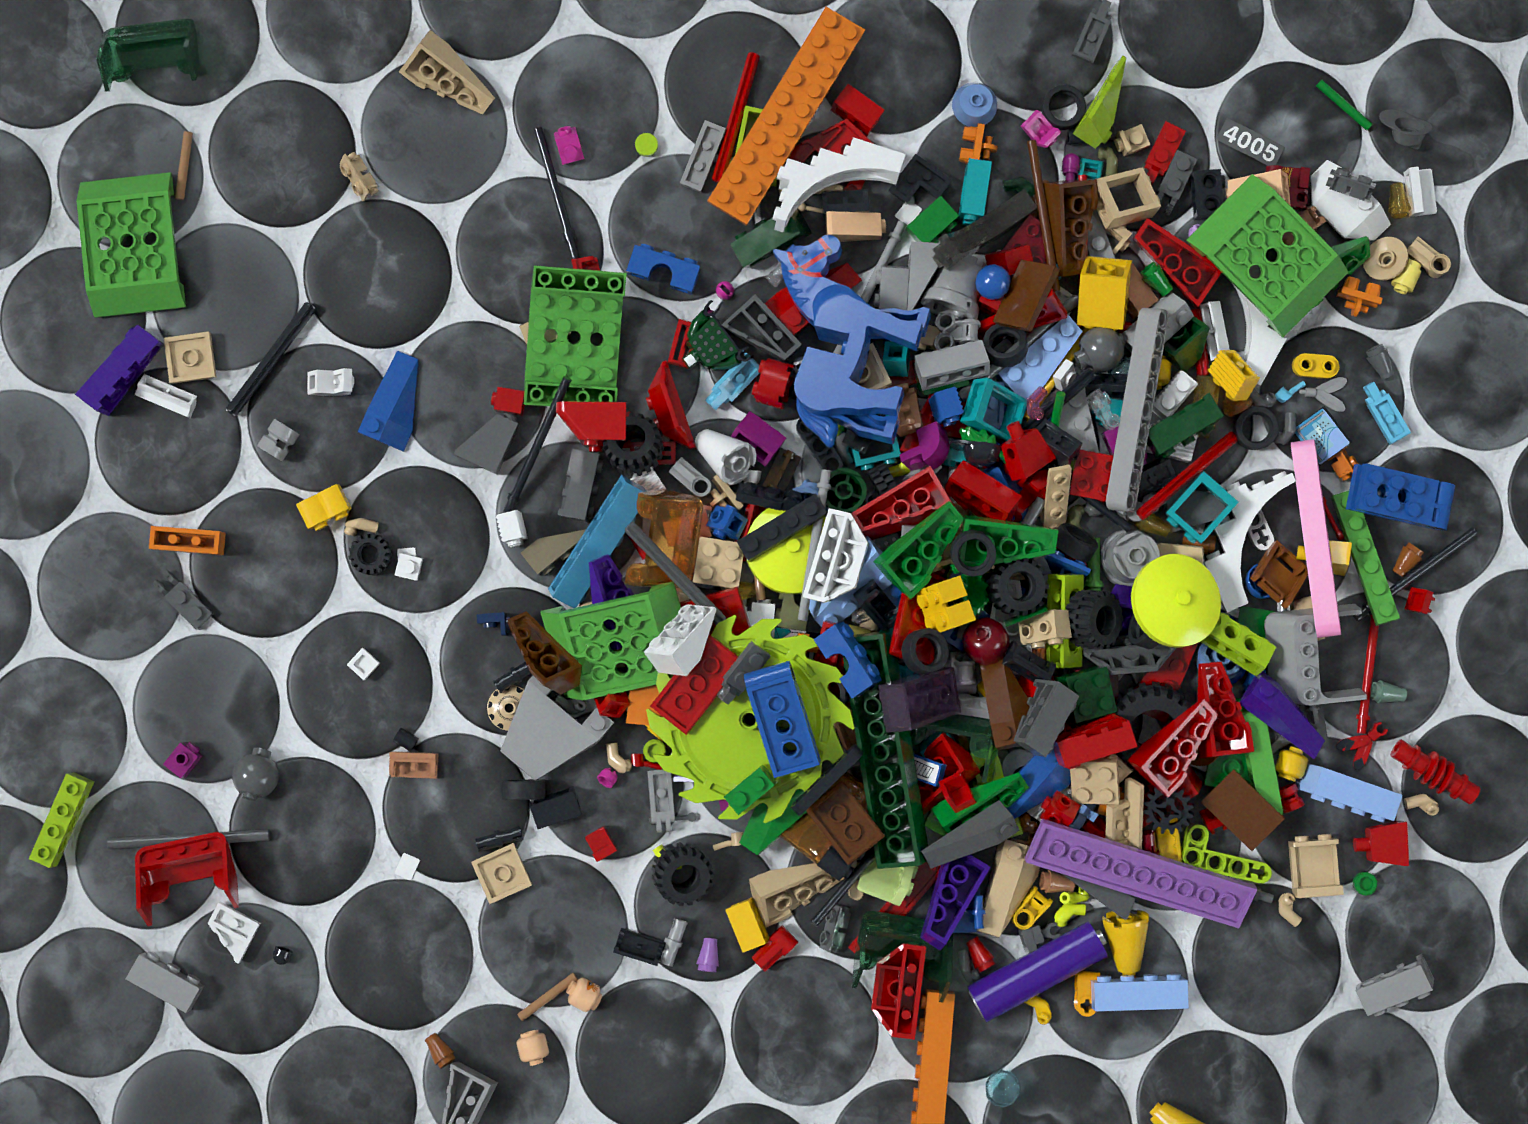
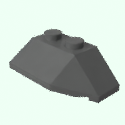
[1082,635,1176,675]

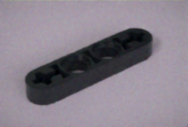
[790,744,864,816]

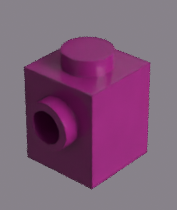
[163,741,203,779]

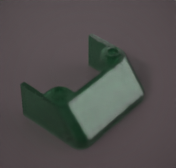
[96,19,200,92]
[908,700,998,783]
[852,911,953,1003]

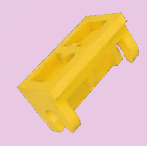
[725,897,769,952]

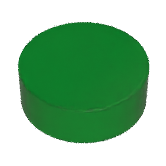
[1353,872,1378,895]

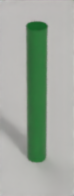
[1316,79,1373,131]
[1051,391,1066,427]

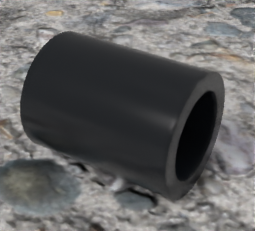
[393,728,419,752]

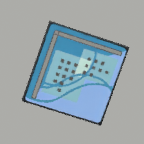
[1294,406,1352,466]

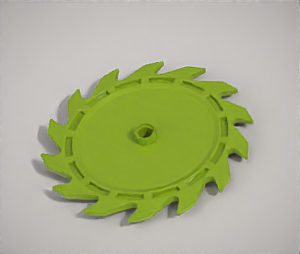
[646,615,855,823]

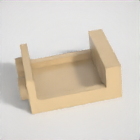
[1288,834,1344,898]

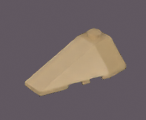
[399,30,495,114]
[977,839,1040,937]
[749,863,844,928]

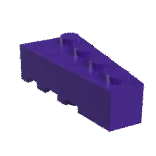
[75,325,164,416]

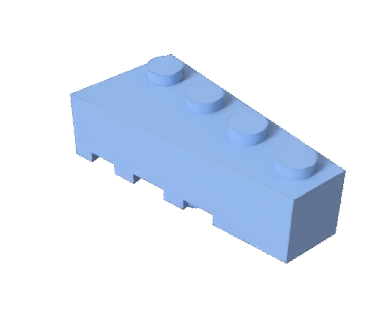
[996,314,1083,410]
[809,536,892,627]
[1295,764,1402,823]
[1091,974,1189,1011]

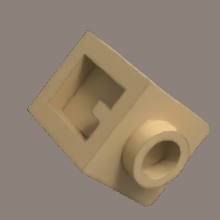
[1114,124,1150,157]

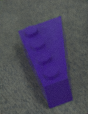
[920,854,991,950]

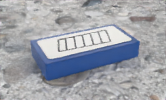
[913,753,947,787]

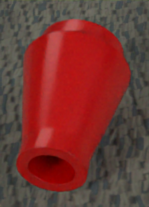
[966,936,996,973]

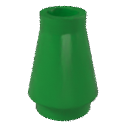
[1140,262,1173,296]

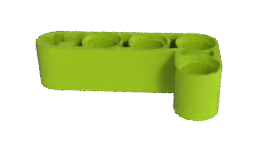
[1181,823,1272,883]

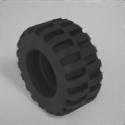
[1111,682,1192,770]

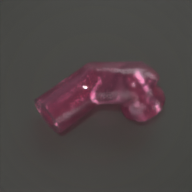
[1027,386,1048,420]

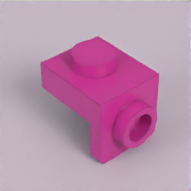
[1021,110,1061,148]
[554,126,584,165]

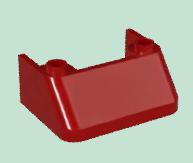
[556,402,631,452]
[135,832,239,926]

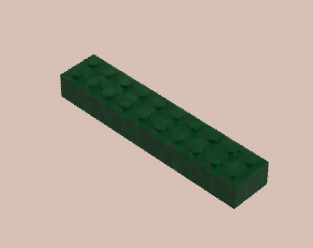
[842,630,928,869]

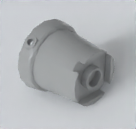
[921,251,987,321]
[1100,529,1160,587]

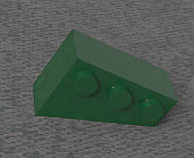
[730,210,813,268]
[1147,392,1224,458]

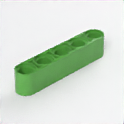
[1241,708,1283,815]

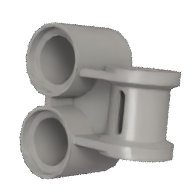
[934,311,981,350]
[950,651,976,694]

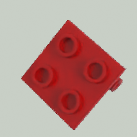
[1069,450,1113,503]

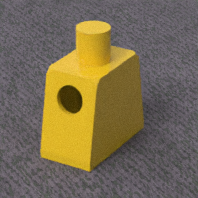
[1296,540,1352,576]

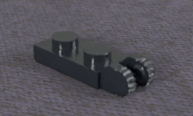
[735,482,802,511]

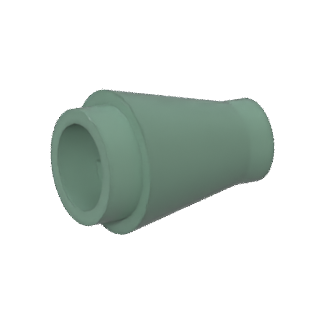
[1370,680,1407,703]

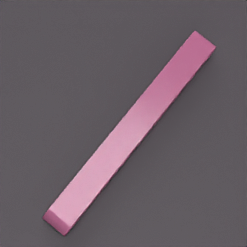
[1291,439,1341,638]

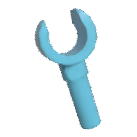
[1275,381,1306,403]

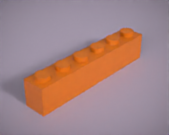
[911,989,955,1124]

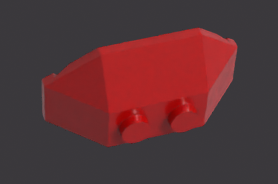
[646,360,696,450]
[871,943,926,1040]

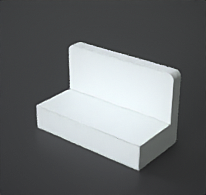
[1404,167,1437,217]

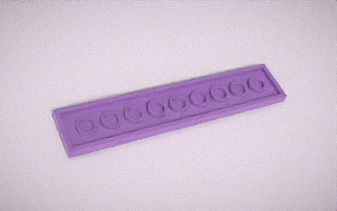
[1025,819,1257,928]

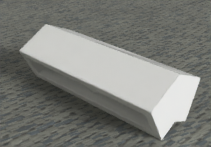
[1200,301,1230,361]
[135,374,197,418]

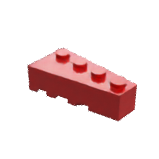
[1133,218,1222,308]
[851,466,956,540]

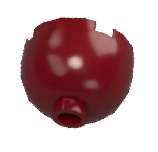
[962,617,1010,666]

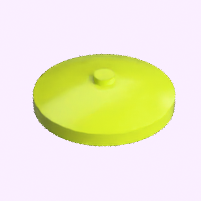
[747,508,826,594]
[1131,554,1221,648]

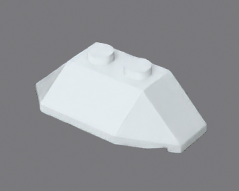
[1310,160,1391,241]
[803,508,869,603]

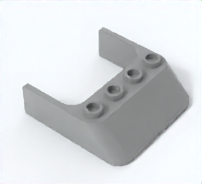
[1264,604,1367,705]

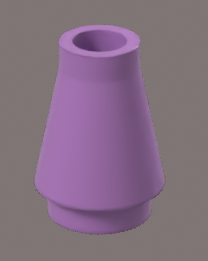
[696,938,719,972]

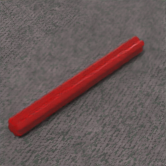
[712,52,760,183]
[1136,432,1238,520]

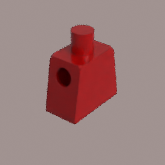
[1001,421,1056,481]
[1353,821,1409,866]

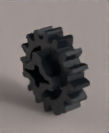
[1143,787,1195,835]

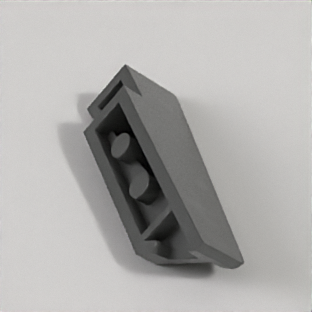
[1061,873,1135,920]

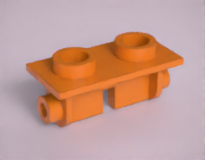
[1328,447,1358,481]

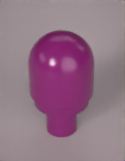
[1061,153,1080,180]

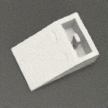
[644,604,716,676]

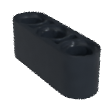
[796,418,842,472]

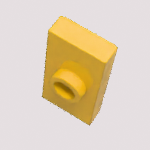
[1155,818,1183,862]

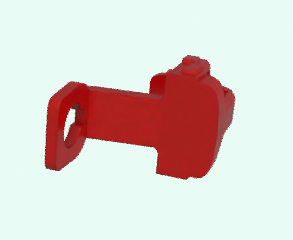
[1011,469,1048,523]

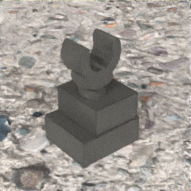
[1017,922,1060,953]

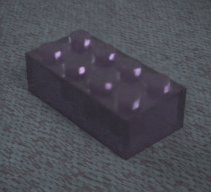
[879,667,961,732]

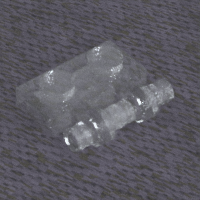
[1087,388,1120,430]

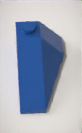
[1006,750,1071,819]

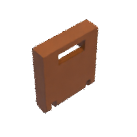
[1250,540,1308,609]

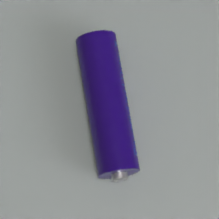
[967,921,1108,1023]

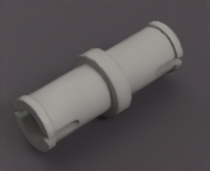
[659,918,688,967]

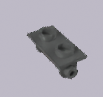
[1325,167,1376,201]
[1299,704,1329,749]
[819,905,851,953]

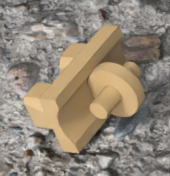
[710,475,745,511]

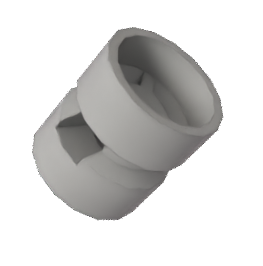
[257,419,300,462]

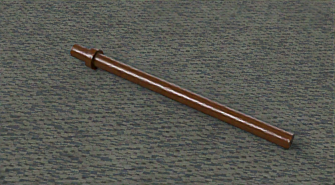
[1027,140,1060,292]

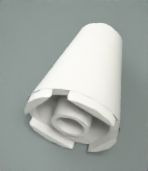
[695,429,756,485]

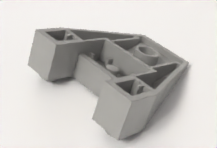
[500,675,614,781]

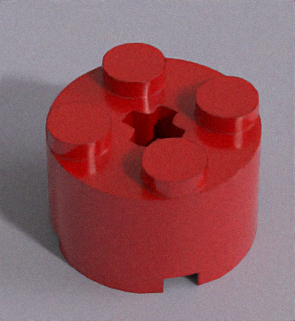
[752,358,796,410]

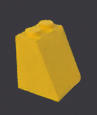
[1077,256,1132,331]

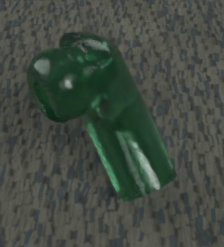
[1002,177,1035,198]

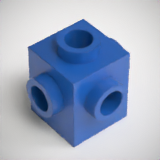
[706,505,748,540]

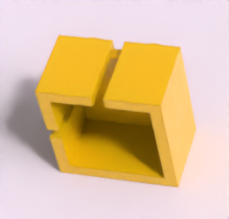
[916,576,976,632]

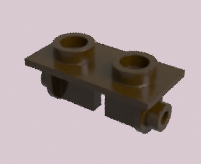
[762,448,802,491]

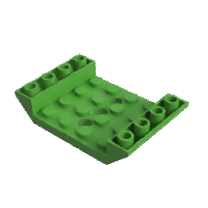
[77,172,186,318]
[1186,174,1349,338]
[524,266,627,406]
[541,581,681,700]

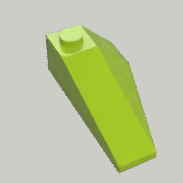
[1073,55,1126,149]

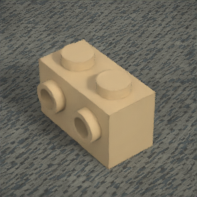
[1018,609,1072,649]

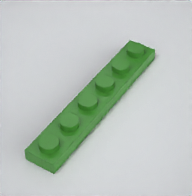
[1331,491,1400,626]

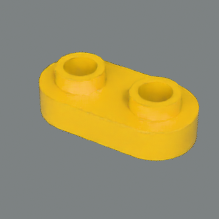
[1292,353,1339,379]

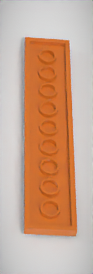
[707,6,865,226]

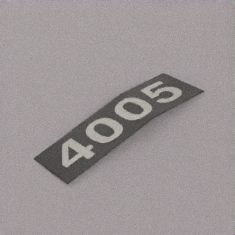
[1216,118,1285,166]

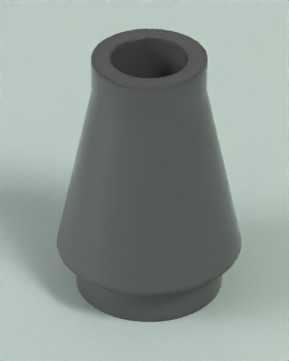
[1366,344,1394,379]

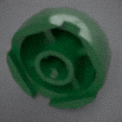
[826,468,867,513]

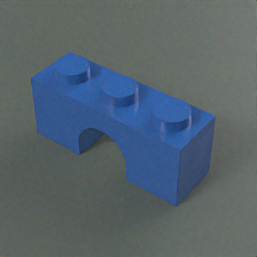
[626,244,701,295]
[814,621,882,698]

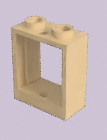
[1097,167,1161,229]

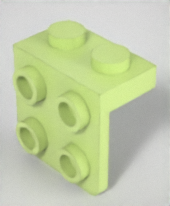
[857,858,918,906]

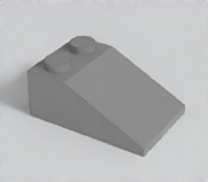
[907,241,943,311]

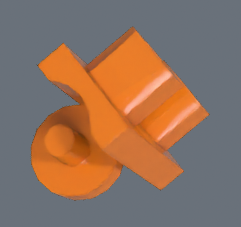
[959,123,998,164]
[1336,276,1383,317]

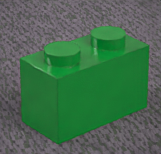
[906,196,959,243]
[724,765,778,815]

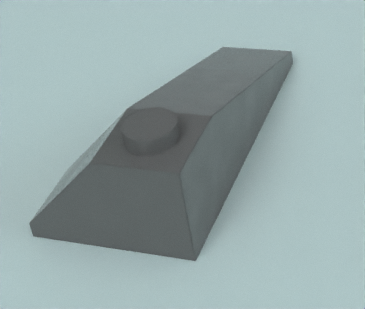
[921,800,1020,868]

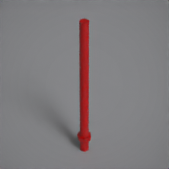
[1356,615,1379,734]

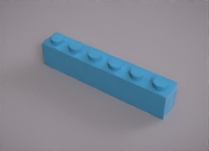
[548,475,649,608]

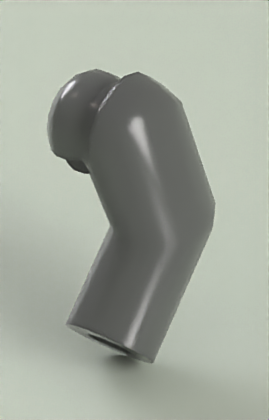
[1274,412,1296,445]

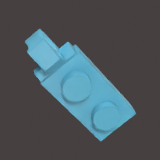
[705,352,759,410]
[1363,382,1411,445]

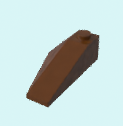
[1043,179,1098,277]
[507,611,582,694]
[980,658,1030,751]

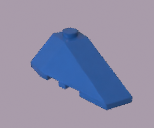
[358,351,419,452]

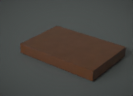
[993,260,1060,332]
[1201,769,1285,851]
[806,781,885,865]

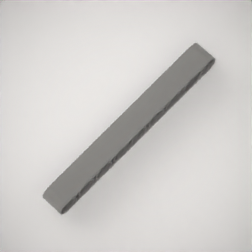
[1106,308,1169,512]

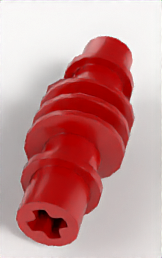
[1390,739,1481,804]

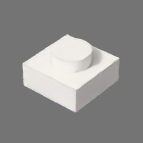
[1053,359,1076,391]
[395,553,423,581]
[347,648,380,680]

